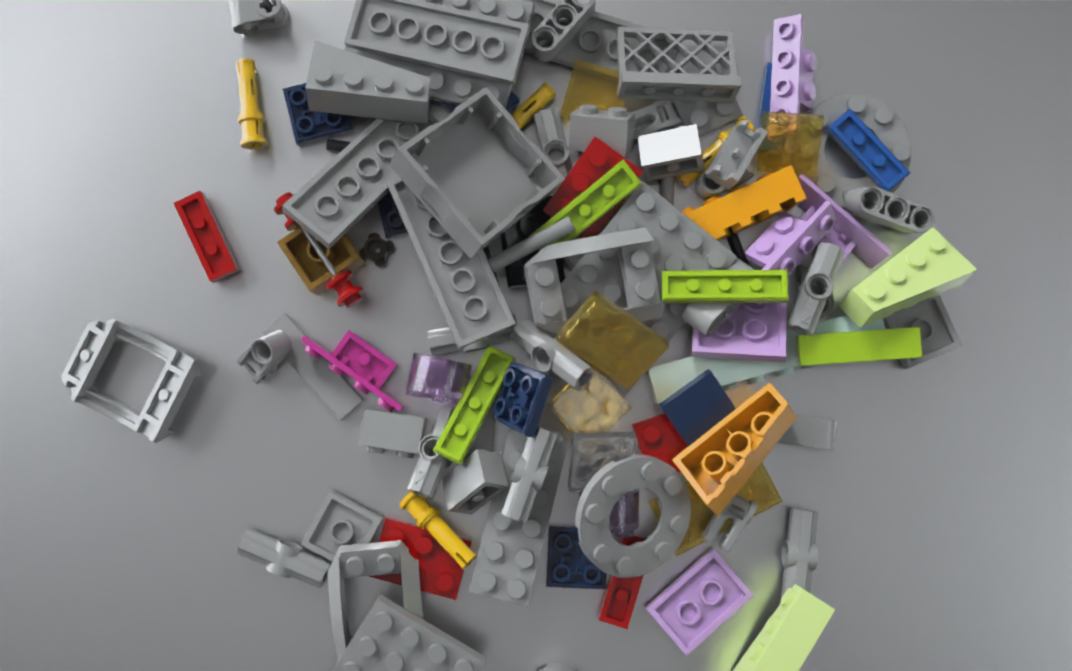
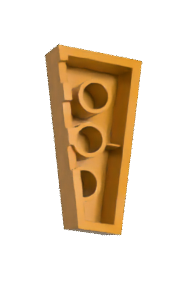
[681,165,806,241]
[672,382,797,516]

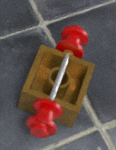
[274,192,366,309]

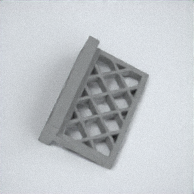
[616,27,741,102]

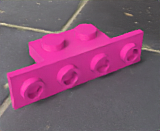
[301,330,404,412]

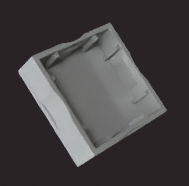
[389,87,565,259]

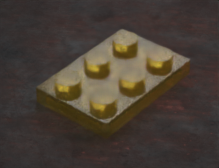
[556,290,669,389]

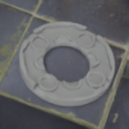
[792,94,911,210]
[575,454,691,578]

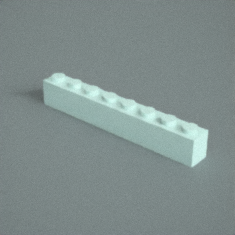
[645,315,886,403]

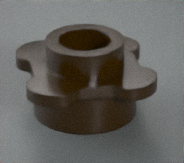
[360,233,395,267]

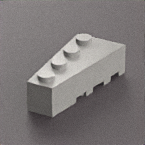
[305,41,431,124]

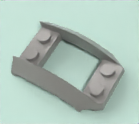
[523,227,665,336]
[61,318,203,443]
[328,540,424,660]

